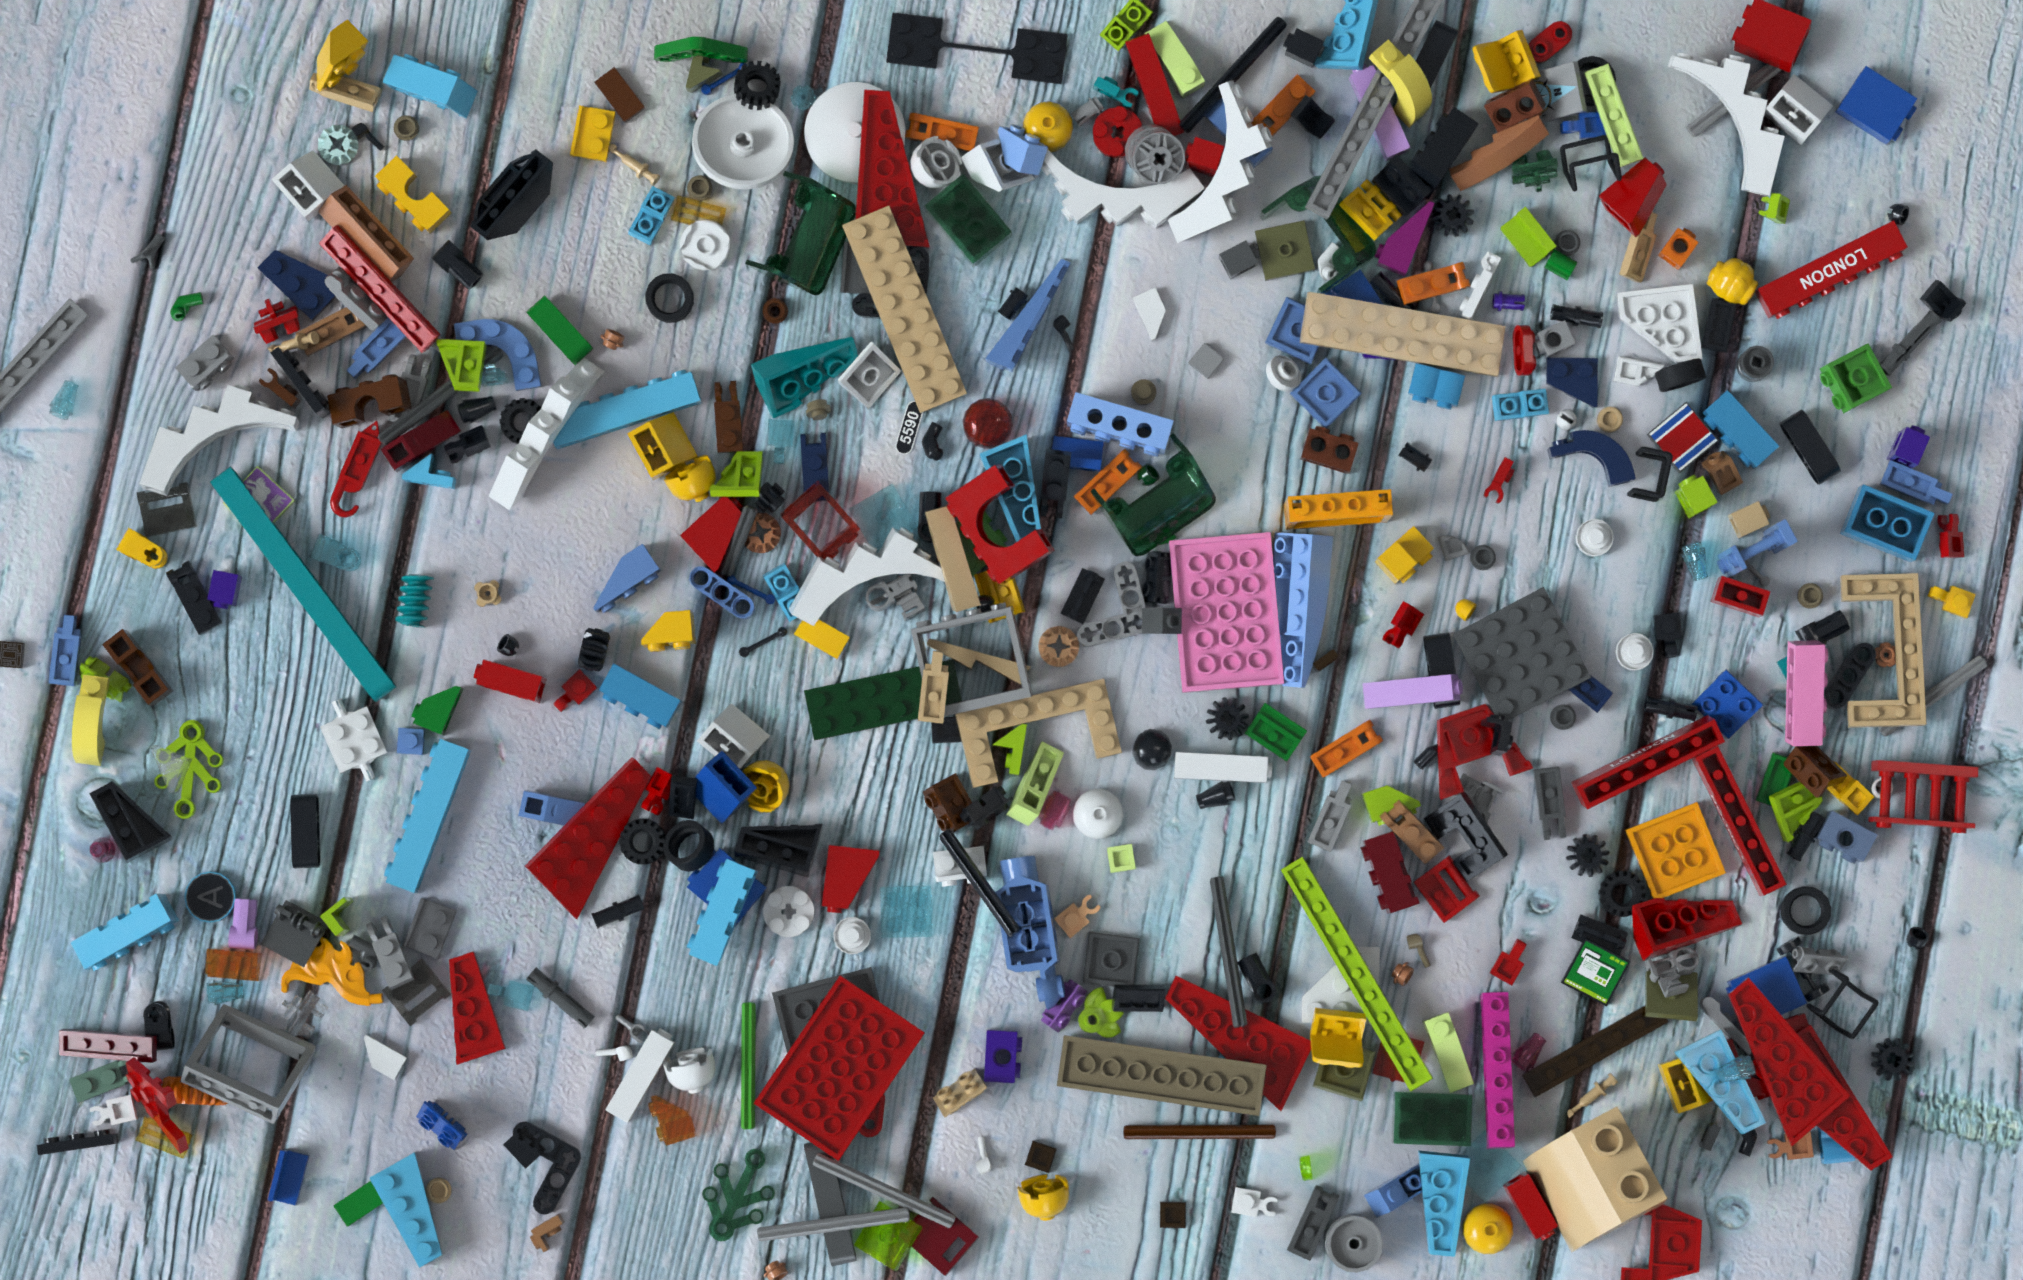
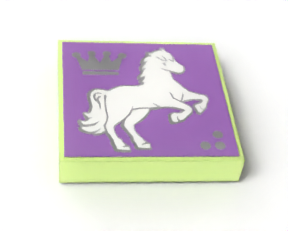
[223,466,295,523]

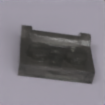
[137,482,197,537]
[382,958,451,1026]

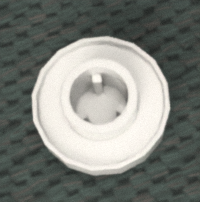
[1266,355,1301,392]
[1575,519,1614,557]
[1615,633,1654,671]
[833,917,871,954]

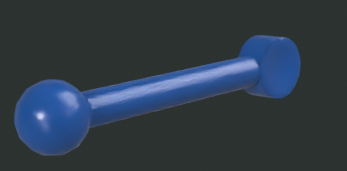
[701,63,748,95]
[727,575,775,604]

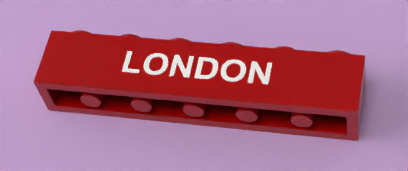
[1755,220,1908,319]
[1571,715,1725,810]
[1691,746,1787,896]

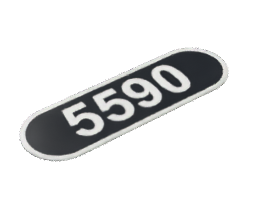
[895,401,923,455]

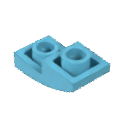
[628,186,675,246]
[1492,389,1549,421]
[763,563,800,622]

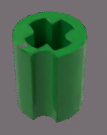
[1544,249,1578,281]

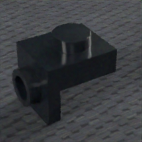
[1290,95,1335,139]
[1920,280,1966,322]
[1481,715,1513,756]

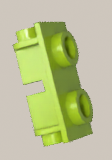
[79,656,132,703]

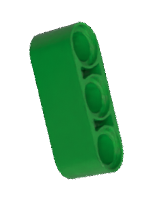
[526,295,594,365]

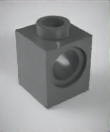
[1219,240,1260,280]
[1142,608,1182,634]

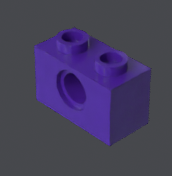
[1886,425,1930,469]
[984,1030,1022,1083]

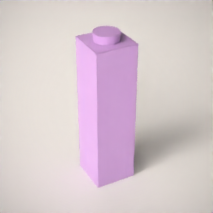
[1349,64,1411,161]
[1363,674,1463,709]

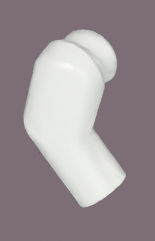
[1317,242,1341,280]

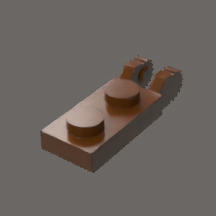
[714,381,743,453]

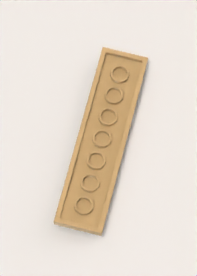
[842,206,967,413]
[1300,292,1506,377]

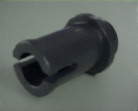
[998,287,1028,321]
[1398,442,1432,472]

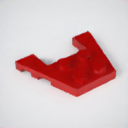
[1437,704,1533,800]
[126,1058,189,1154]
[1620,1204,1702,1280]

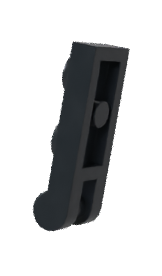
[166,560,222,635]

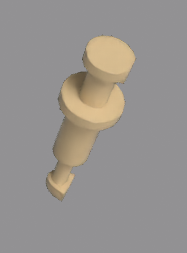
[609,144,660,186]
[267,331,319,352]
[1567,1073,1618,1118]

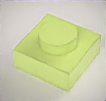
[1107,844,1136,873]

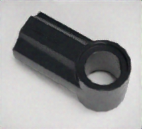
[432,240,484,290]
[918,491,942,543]
[1795,610,1850,644]
[1238,952,1276,1004]

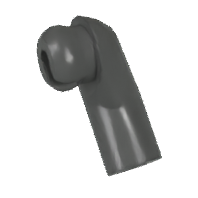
[348,935,378,970]

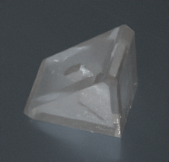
[150,745,192,794]

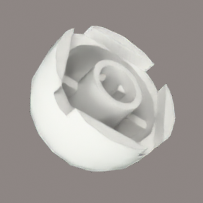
[910,136,962,189]
[1072,788,1123,839]
[663,1047,716,1094]

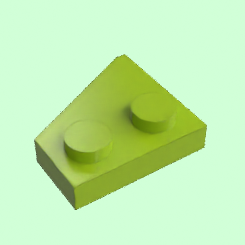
[710,451,763,497]

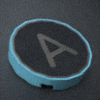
[184,872,237,923]

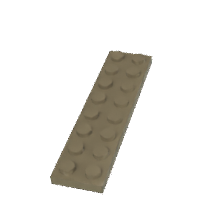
[1057,1035,1267,1116]

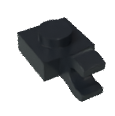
[444,425,491,464]
[1653,613,1682,658]

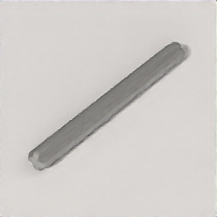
[813,1153,955,1228]
[757,1208,910,1241]

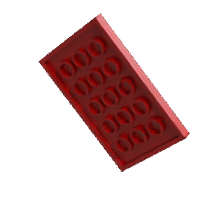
[754,976,925,1161]

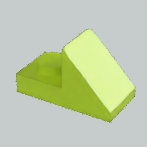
[993,724,1027,776]

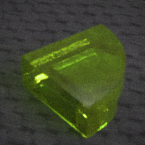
[1298,1155,1313,1181]

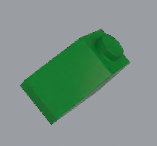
[411,686,463,736]

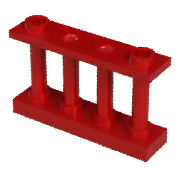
[1868,760,1978,834]

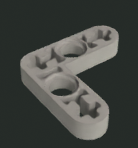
[1077,562,1146,647]

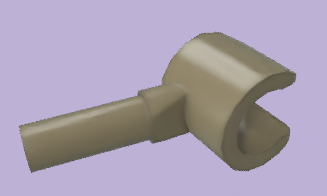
[1406,934,1431,968]

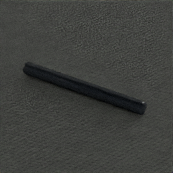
[1179,16,1287,133]

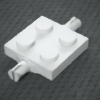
[320,698,388,782]

